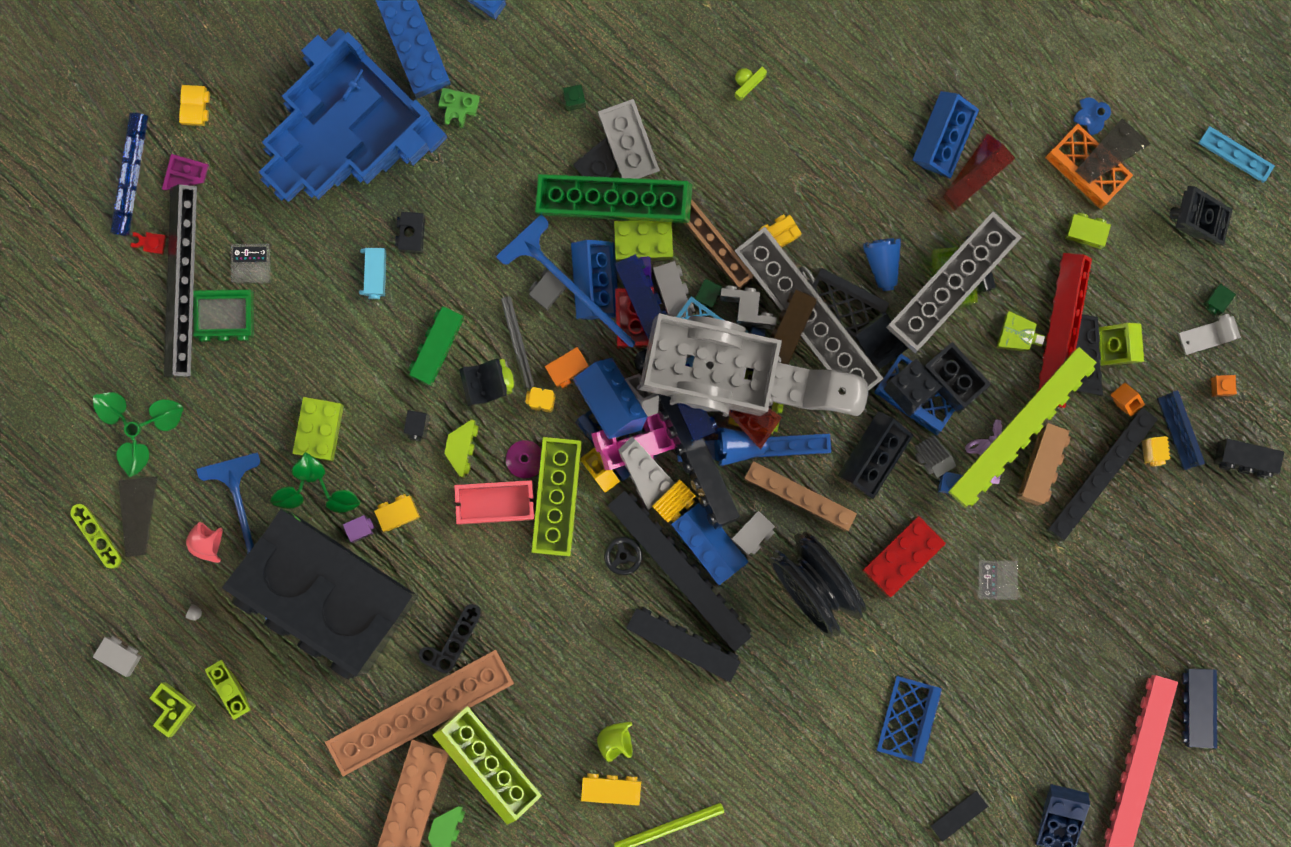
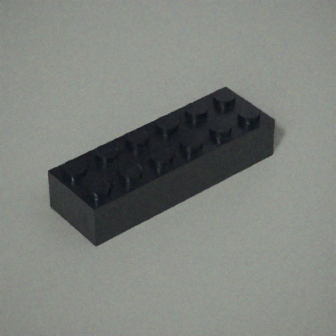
[626,607,741,682]

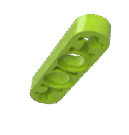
[71,504,122,569]

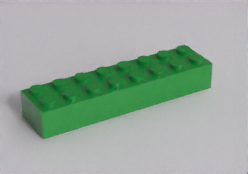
[535,174,693,223]

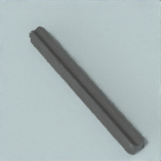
[501,296,534,389]

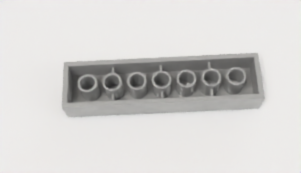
[886,212,1022,353]

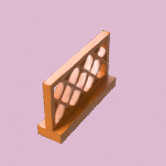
[1045,124,1133,209]

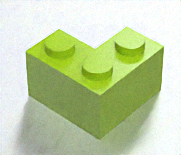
[149,682,196,738]

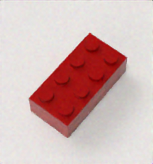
[862,516,946,598]

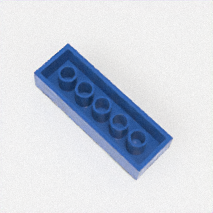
[376,0,451,99]

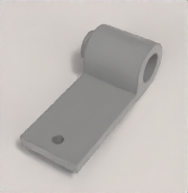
[1178,314,1241,355]

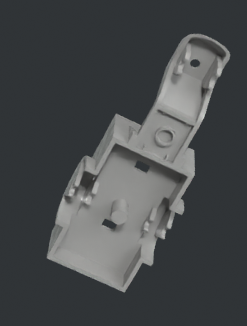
[639,313,868,417]

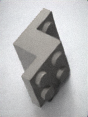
[720,286,777,329]

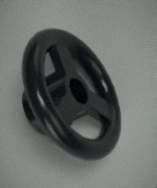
[604,537,643,575]

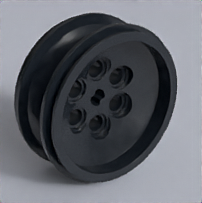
[769,531,866,638]

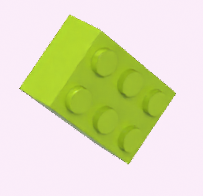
[614,220,673,263]
[292,397,344,462]

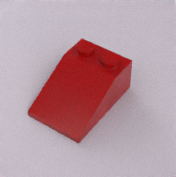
[615,287,655,348]

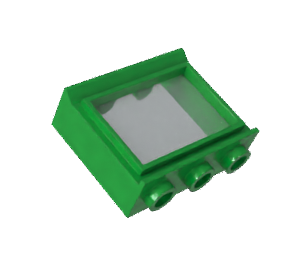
[193,289,254,342]

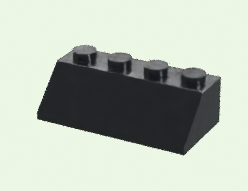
[837,411,914,499]

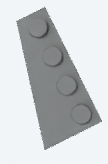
[618,437,675,510]

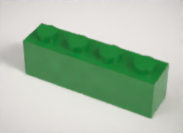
[408,306,464,386]

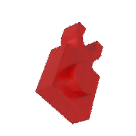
[130,232,167,255]

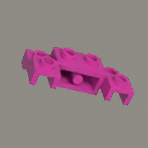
[591,413,675,470]

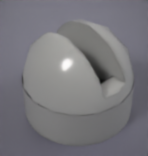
[185,604,202,621]

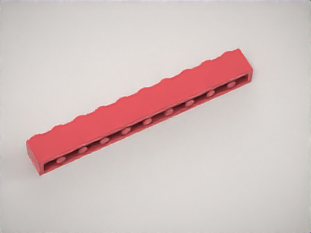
[1104,675,1178,847]

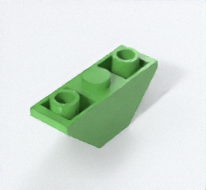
[428,805,465,847]

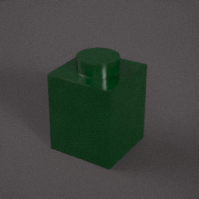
[563,84,586,111]
[695,279,722,310]
[1203,283,1236,315]

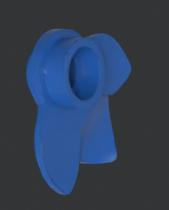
[1074,97,1111,136]

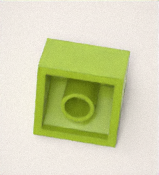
[1099,323,1144,366]

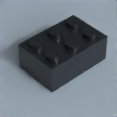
[924,342,991,414]
[1214,438,1284,479]

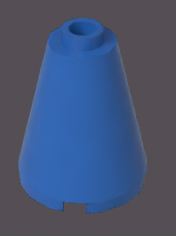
[863,238,901,291]
[714,427,769,466]

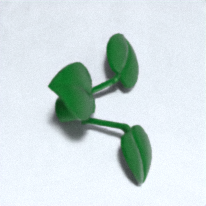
[93,392,184,477]
[270,452,361,513]

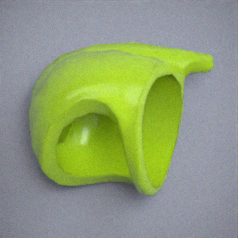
[597,722,633,762]

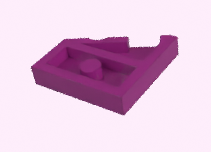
[162,154,209,190]

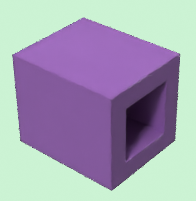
[343,515,375,543]

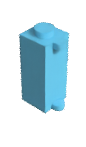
[359,248,386,299]

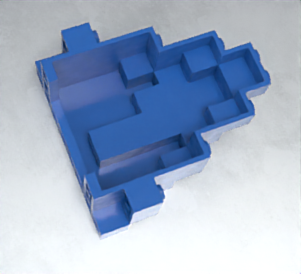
[259,28,447,202]

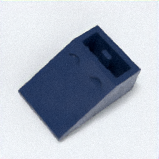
[1036,784,1090,847]

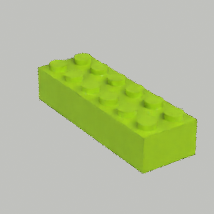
[532,437,582,557]
[433,706,542,825]

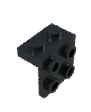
[855,312,908,370]
[459,359,507,406]

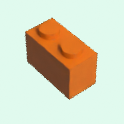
[545,347,589,388]

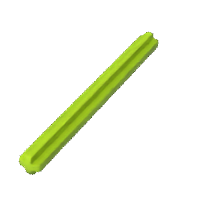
[614,803,724,847]

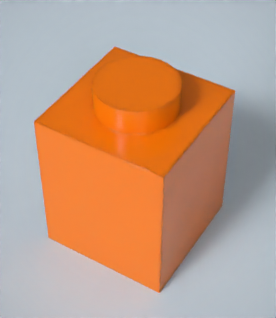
[1211,375,1237,397]
[1111,383,1145,417]

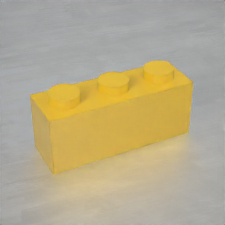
[581,773,641,805]

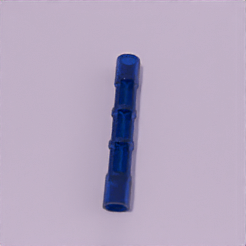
[110,113,148,236]

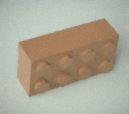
[1017,423,1071,506]

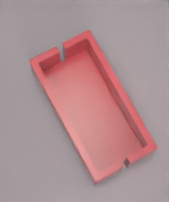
[454,480,535,525]

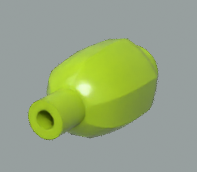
[499,359,514,395]

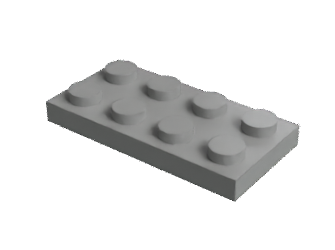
[597,99,660,179]

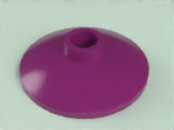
[506,440,542,479]

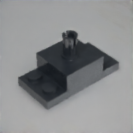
[1170,186,1233,246]

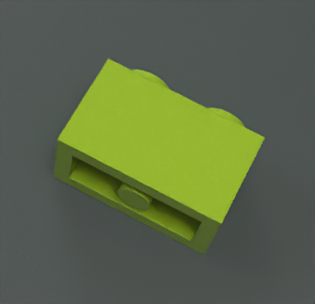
[1065,213,1111,249]

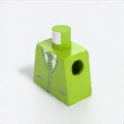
[996,311,1045,352]

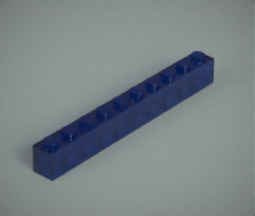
[615,254,717,442]

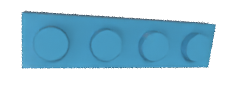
[1198,126,1275,183]

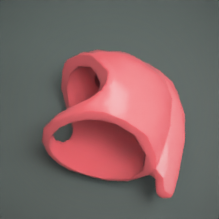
[186,522,223,563]

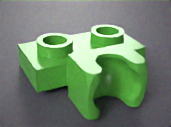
[438,88,480,128]

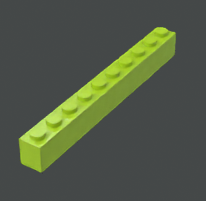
[948,347,1097,507]

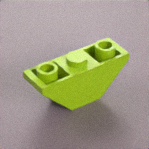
[444,420,479,478]
[205,660,251,720]

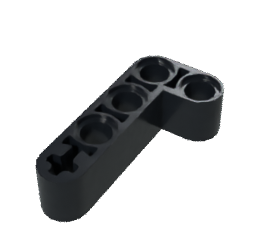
[419,604,482,673]

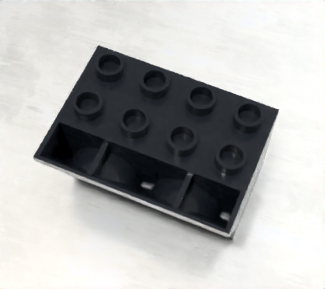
[222,509,419,680]

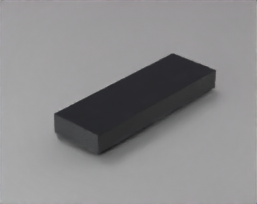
[930,791,989,842]

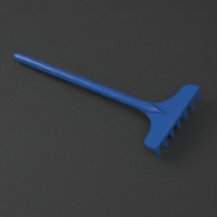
[496,214,635,347]
[196,452,267,619]

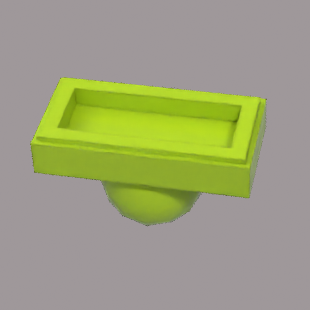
[735,66,767,101]

